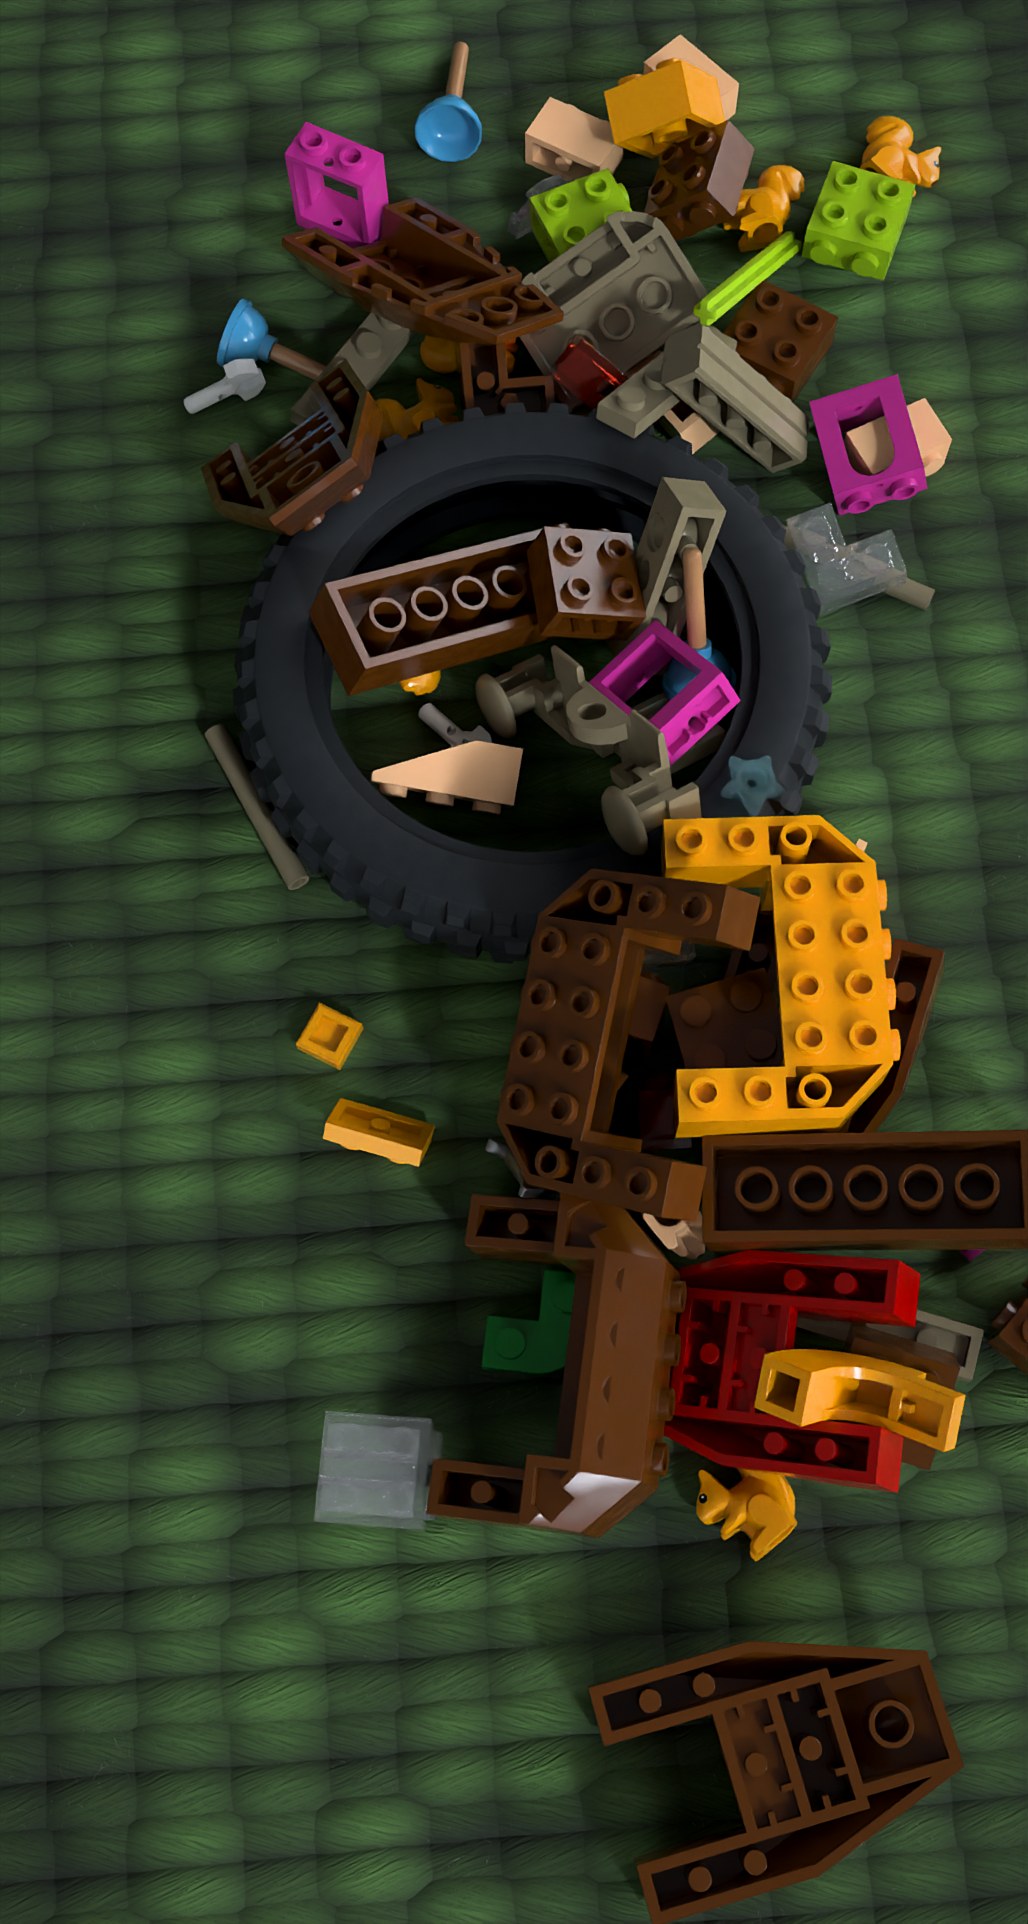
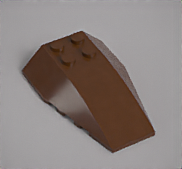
[282,197,564,345]

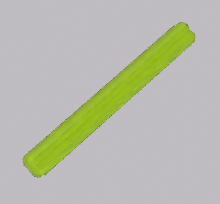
[693,231,802,326]

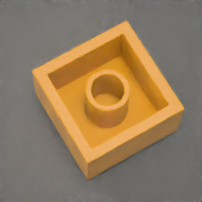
[604,58,725,159]

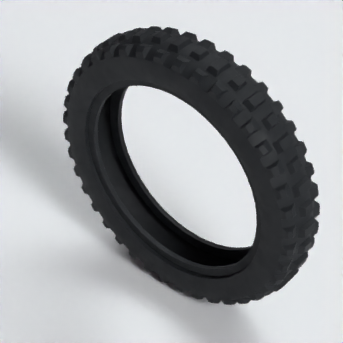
[233,402,832,964]

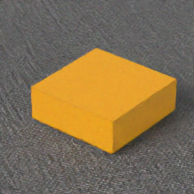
[296,1002,364,1070]

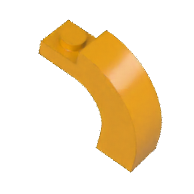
[754,1349,966,1452]

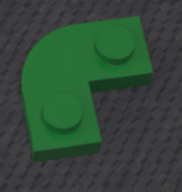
[481,1270,576,1376]

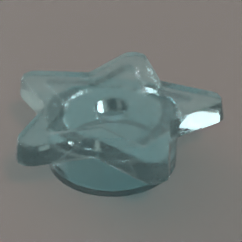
[721,755,785,816]

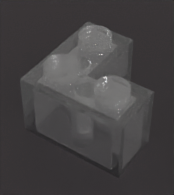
[786,502,907,615]

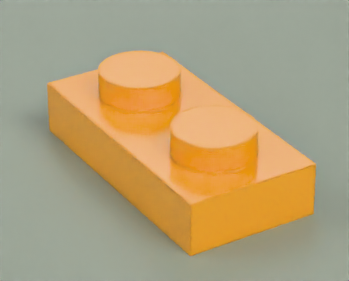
[323,1098,435,1167]

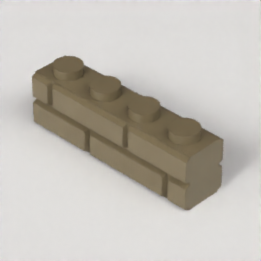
[661,323,809,473]

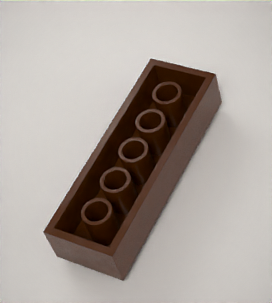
[308,522,570,696]
[702,1130,1028,1251]

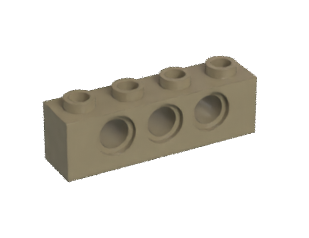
[605,477,727,676]

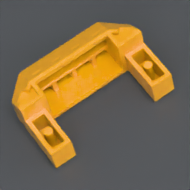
[660,815,901,1138]

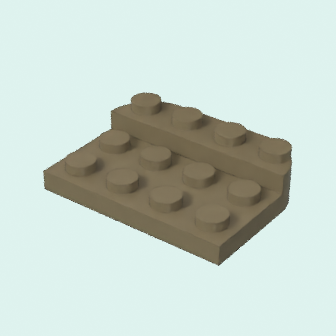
[519,211,708,413]

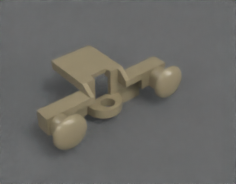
[475,645,726,856]

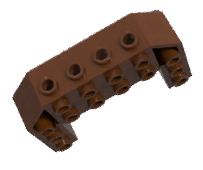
[497,868,760,1221]
[426,1192,687,1538]

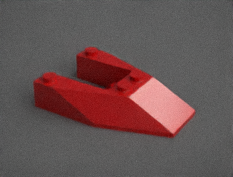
[664,1250,921,1493]

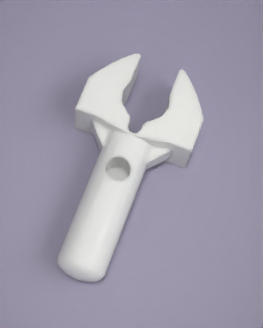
[184,359,266,414]
[418,703,492,748]

